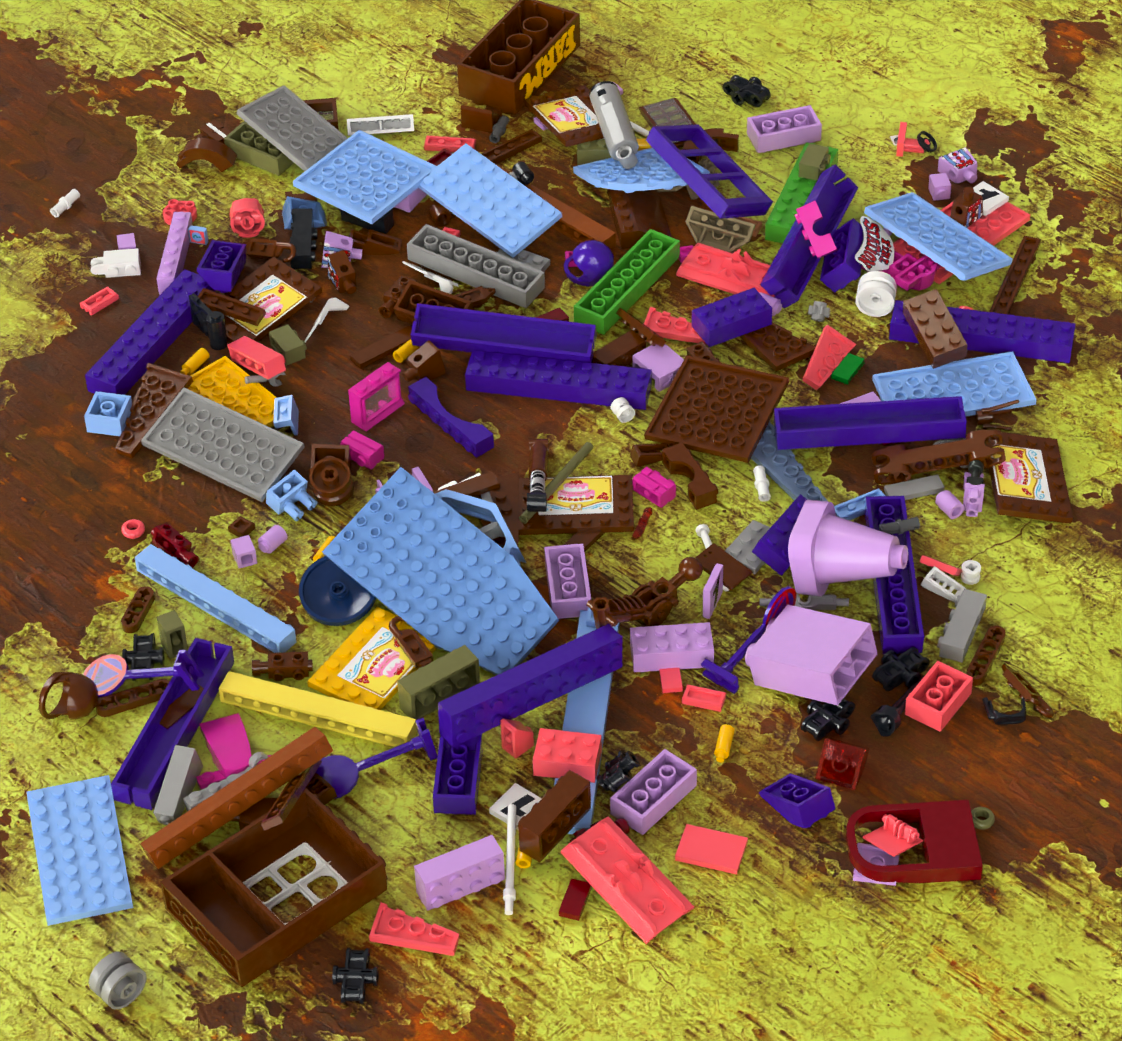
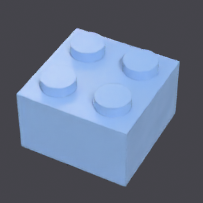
[84,391,132,436]

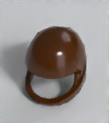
[39,672,98,720]

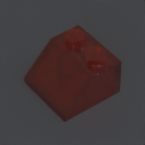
[815,738,869,790]

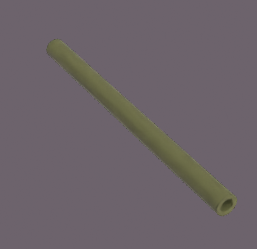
[519,442,593,524]

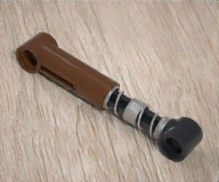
[429,162,534,227]
[527,439,549,512]

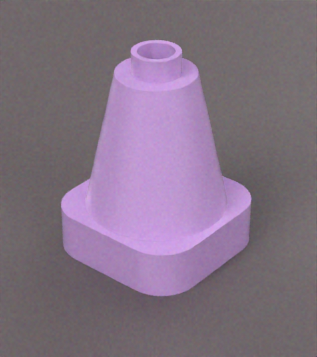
[788,500,908,597]

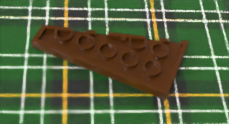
[739,322,817,372]
[116,363,194,458]
[475,472,519,548]

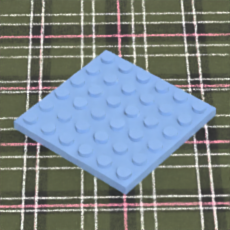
[293,130,437,224]

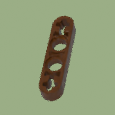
[966,625,1006,686]
[96,679,170,717]

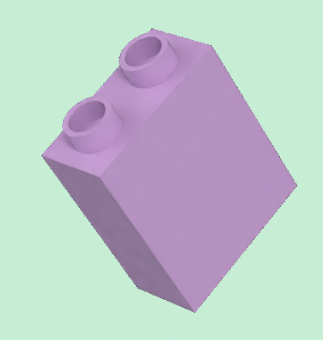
[745,604,877,706]

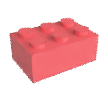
[905,661,973,732]
[533,728,602,783]

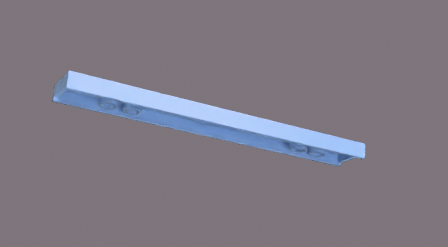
[554,610,620,834]

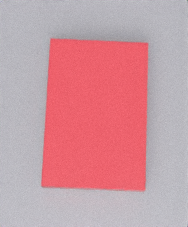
[675,824,748,874]

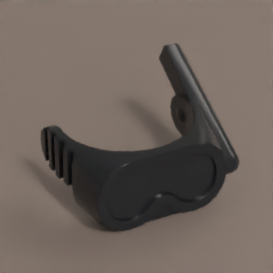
[982,697,1026,725]

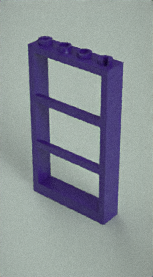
[646,124,773,219]

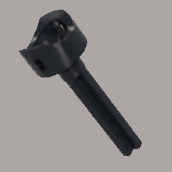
[870,680,921,737]

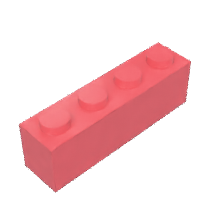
[227,336,286,379]

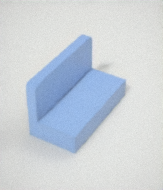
[273,395,299,435]

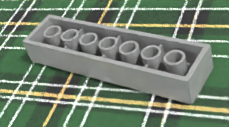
[407,224,545,308]

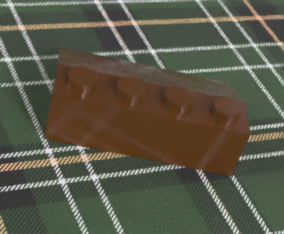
[609,190,672,249]

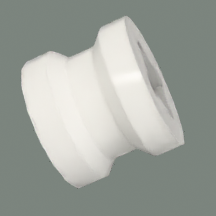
[961,560,981,585]

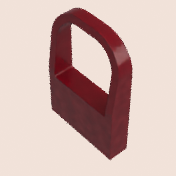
[846,800,983,883]

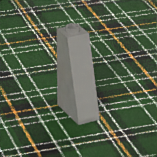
[153,745,203,825]

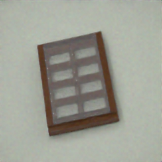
[639,98,696,148]

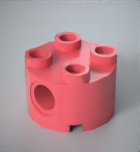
[230,198,265,238]

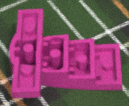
[861,250,942,291]
[196,713,271,790]

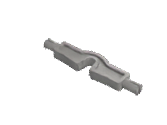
[760,594,849,611]

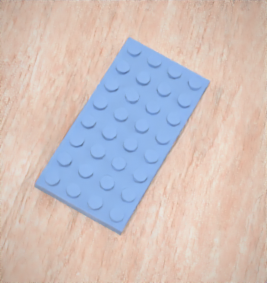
[418,143,562,258]
[864,192,1013,281]
[872,351,1036,416]
[26,775,133,926]

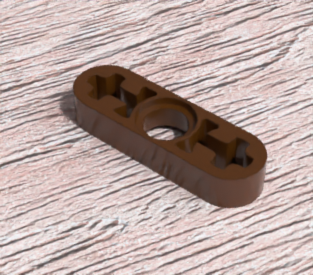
[121,586,155,633]

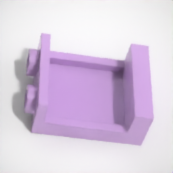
[633,344,684,392]

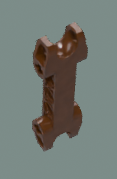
[871,430,1006,485]

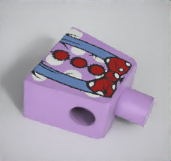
[938,147,977,183]
[322,231,363,268]

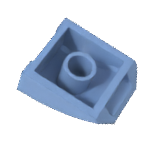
[282,196,327,230]

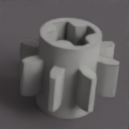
[808,301,830,322]

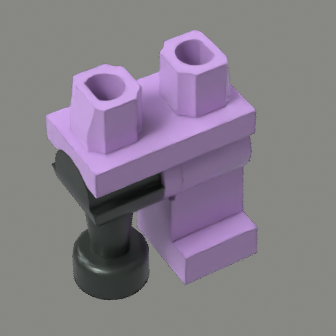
[963,460,985,517]

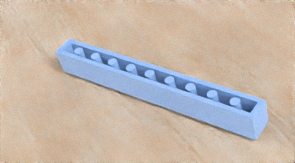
[135,544,296,653]

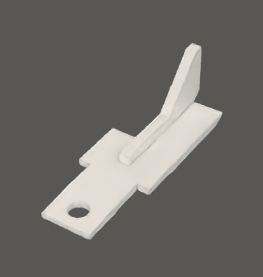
[402,261,459,294]
[304,298,349,343]

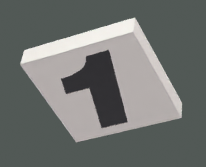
[973,181,1009,216]
[489,783,542,831]

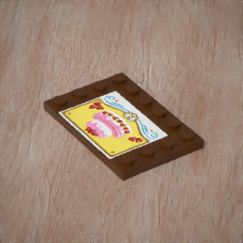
[525,85,604,147]
[211,257,322,343]
[988,432,1073,524]
[519,475,634,535]

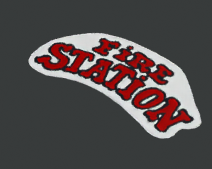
[855,216,894,272]

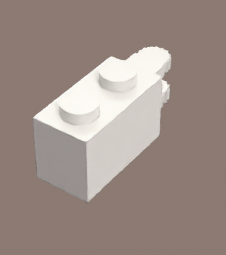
[91,248,141,278]

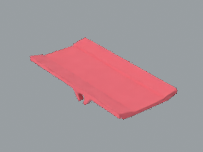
[676,243,774,297]
[560,816,694,944]

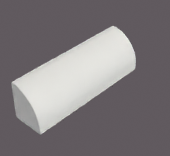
[347,114,414,136]

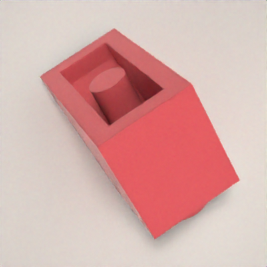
[500,718,534,759]

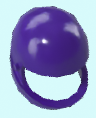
[564,240,614,287]

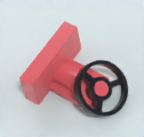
[896,122,937,157]

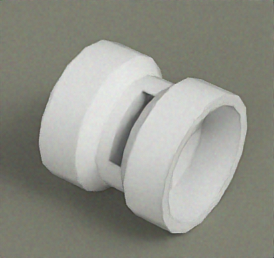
[611,397,635,423]

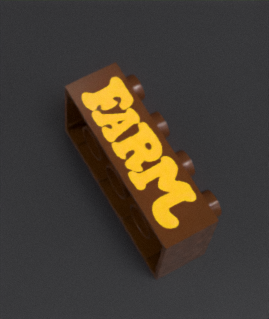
[457,0,580,115]

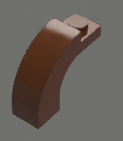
[683,128,739,164]
[176,138,237,172]

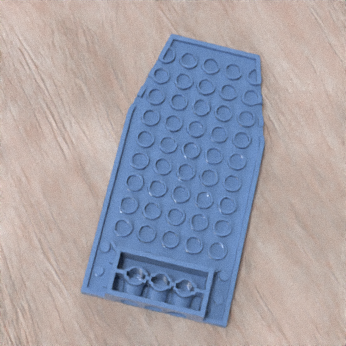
[322,467,559,675]

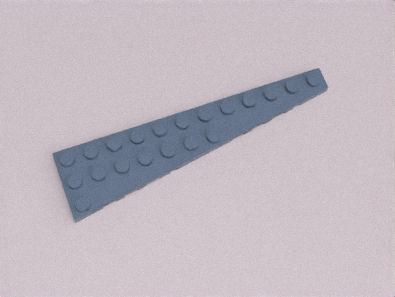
[751,421,837,516]

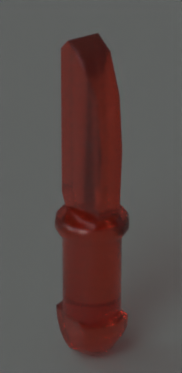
[631,507,653,540]

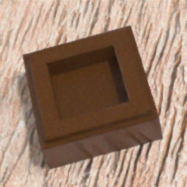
[228,516,255,537]

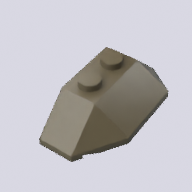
[685,206,756,253]

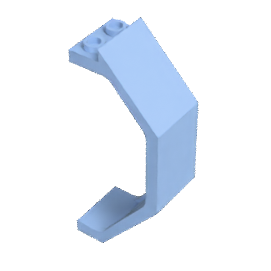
[436,489,526,565]

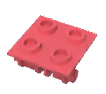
[863,814,923,857]

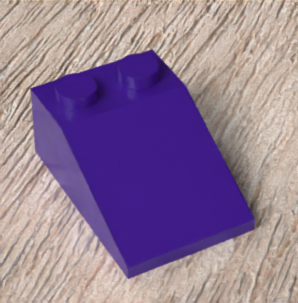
[759,773,836,829]

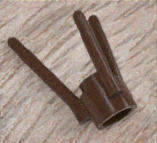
[976,400,1019,431]

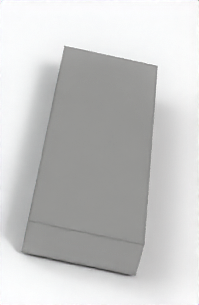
[884,475,945,500]

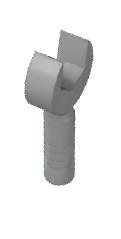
[245,372,286,386]

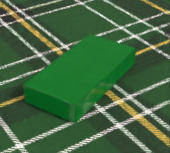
[831,353,865,385]

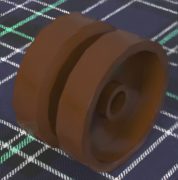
[309,457,354,506]

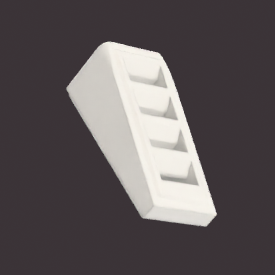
[921,566,966,602]

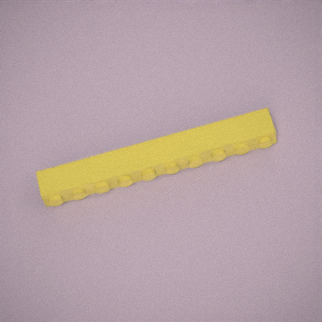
[219,671,417,747]

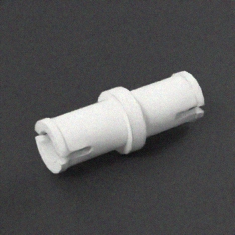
[50,189,80,217]
[753,466,771,502]

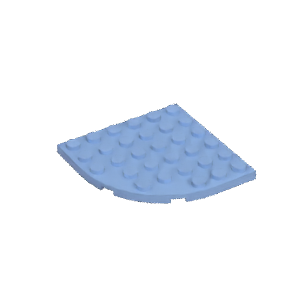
[573,148,710,193]

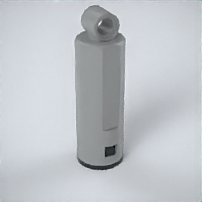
[589,81,639,169]

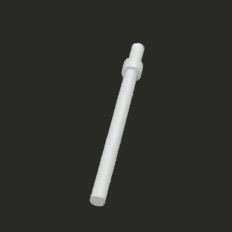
[503,804,516,915]

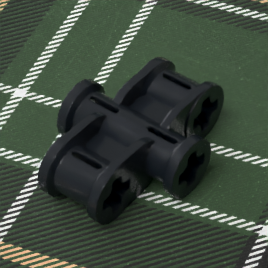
[722,75,771,107]
[122,633,165,681]
[872,647,930,691]
[801,698,855,741]
[596,750,640,792]
[332,947,379,1004]

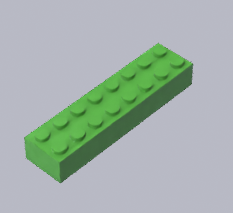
[765,142,838,244]
[574,229,680,335]

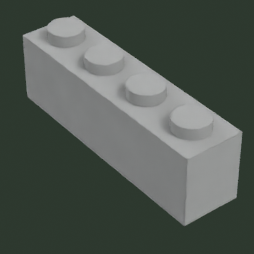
[937,589,987,663]

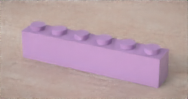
[157,212,193,295]

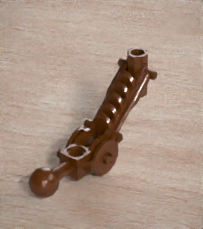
[586,557,703,629]

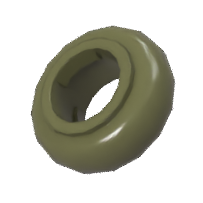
[971,807,995,830]

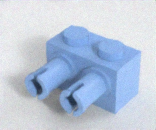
[266,470,318,521]

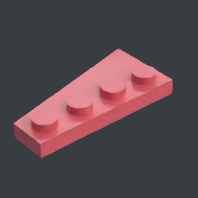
[644,306,707,345]
[802,325,856,390]
[369,902,460,956]

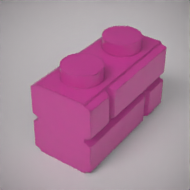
[340,430,384,470]
[632,467,676,508]

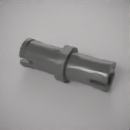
[489,115,509,143]
[879,517,920,535]

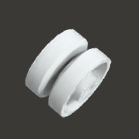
[856,271,897,317]

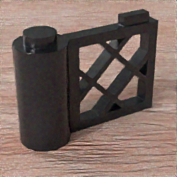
[189,293,228,350]

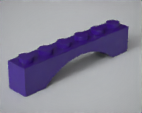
[408,377,494,458]

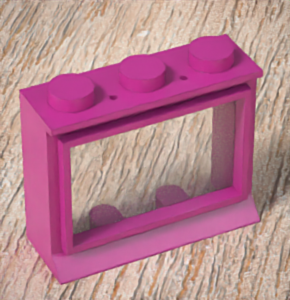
[348,362,405,431]

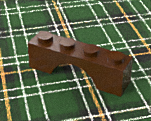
[662,443,718,510]

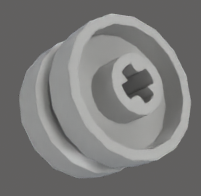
[88,952,147,1009]

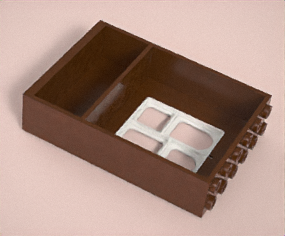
[160,788,388,987]

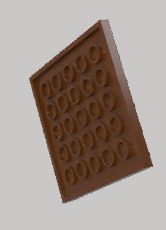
[644,355,789,463]

